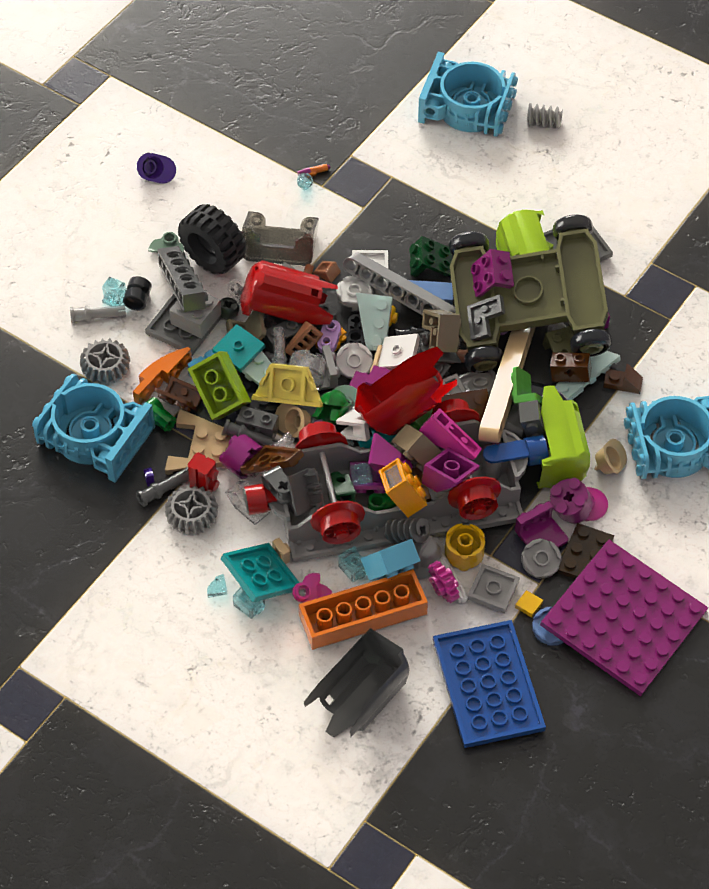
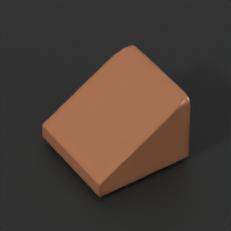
[313,261,341,283]

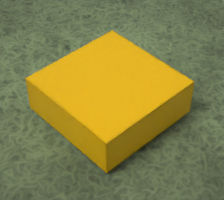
[515,590,543,618]

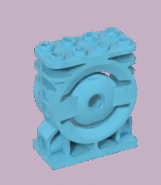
[418,52,518,137]
[32,374,155,482]
[624,396,709,480]

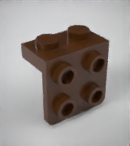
[154,376,202,412]

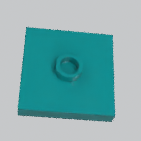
[212,324,265,372]

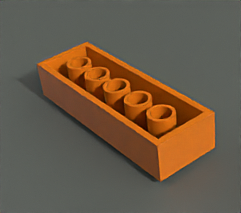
[299,569,428,650]

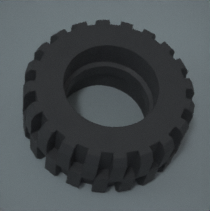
[178,204,246,274]

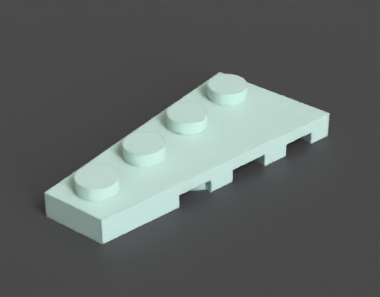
[555,351,621,400]

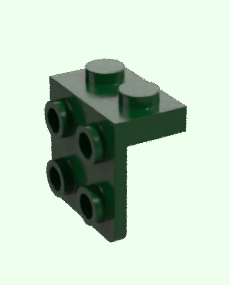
[409,236,452,278]

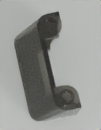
[242,211,319,266]

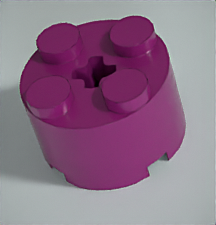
[219,434,263,479]
[550,478,594,524]

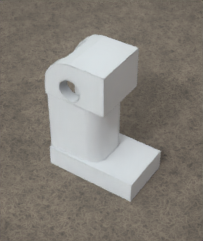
[336,406,370,441]

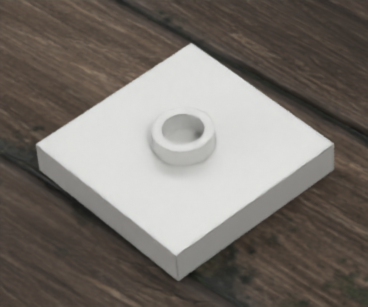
[378,333,420,370]

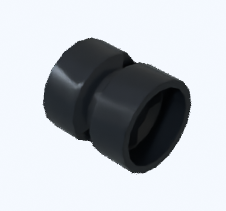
[123,276,152,311]

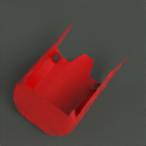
[240,260,338,325]
[354,346,457,436]

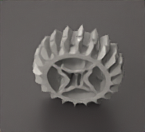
[80,338,130,385]
[165,484,218,535]

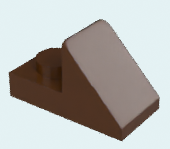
[603,364,643,394]

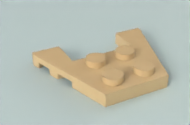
[165,409,232,475]

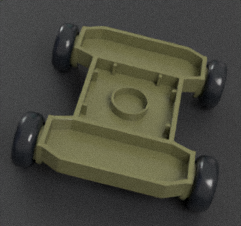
[449,214,612,373]

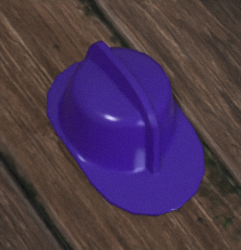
[137,153,176,183]

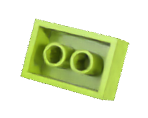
[188,351,251,420]

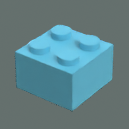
[361,539,420,581]

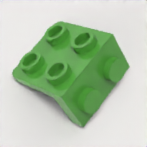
[511,366,543,408]

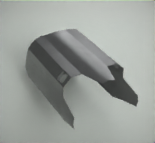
[304,628,409,738]

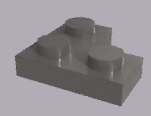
[467,295,505,342]

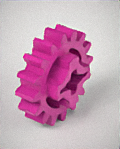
[428,561,460,603]

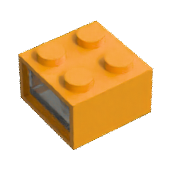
[379,458,427,518]

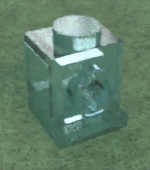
[102,276,126,306]
[350,463,373,485]
[338,546,367,582]
[233,587,265,619]

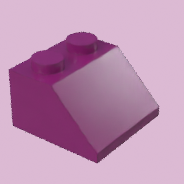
[421,448,480,492]

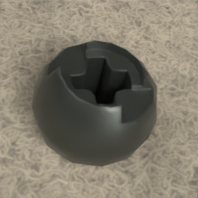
[220,297,240,320]

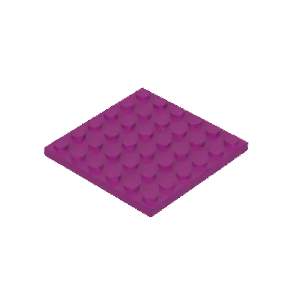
[540,539,709,696]

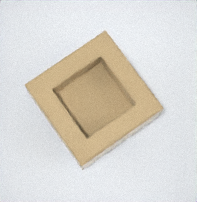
[272,538,291,564]

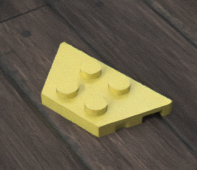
[251,363,323,407]

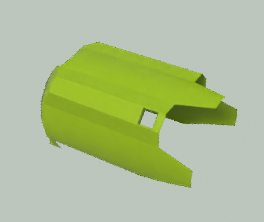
[496,209,549,256]
[537,386,590,488]

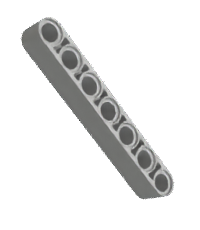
[343,253,456,315]

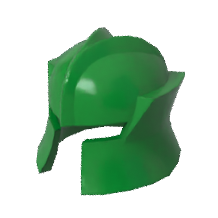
[311,390,352,425]

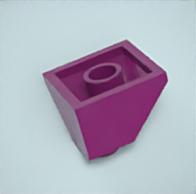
[368,433,413,475]

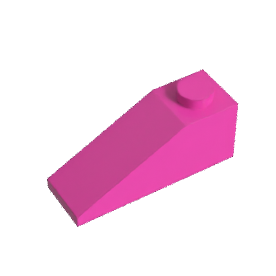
[419,408,482,460]

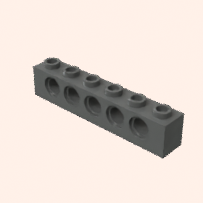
[158,246,208,312]

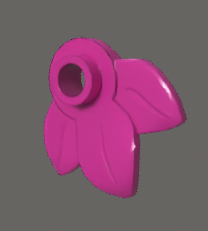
[292,573,332,603]

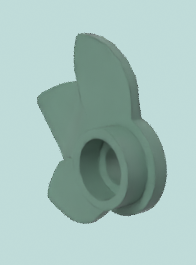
[148,232,184,253]

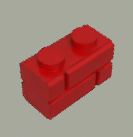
[187,452,220,493]

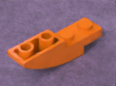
[133,347,192,405]

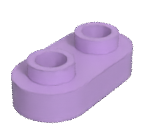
[317,320,341,353]

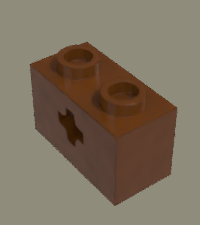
[550,352,592,382]

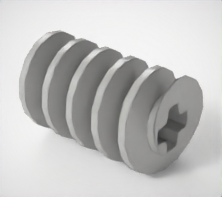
[527,103,563,129]

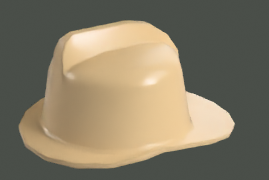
[275,403,311,438]
[594,438,627,474]

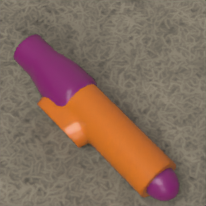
[297,164,330,177]

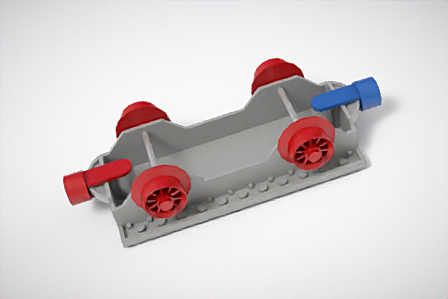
[243,399,549,562]

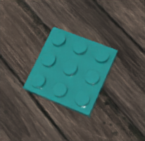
[221,543,300,602]

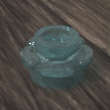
[297,173,313,190]

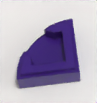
[143,467,155,487]

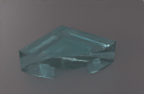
[207,574,227,598]

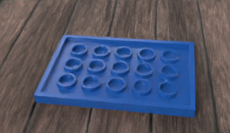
[433,620,546,748]

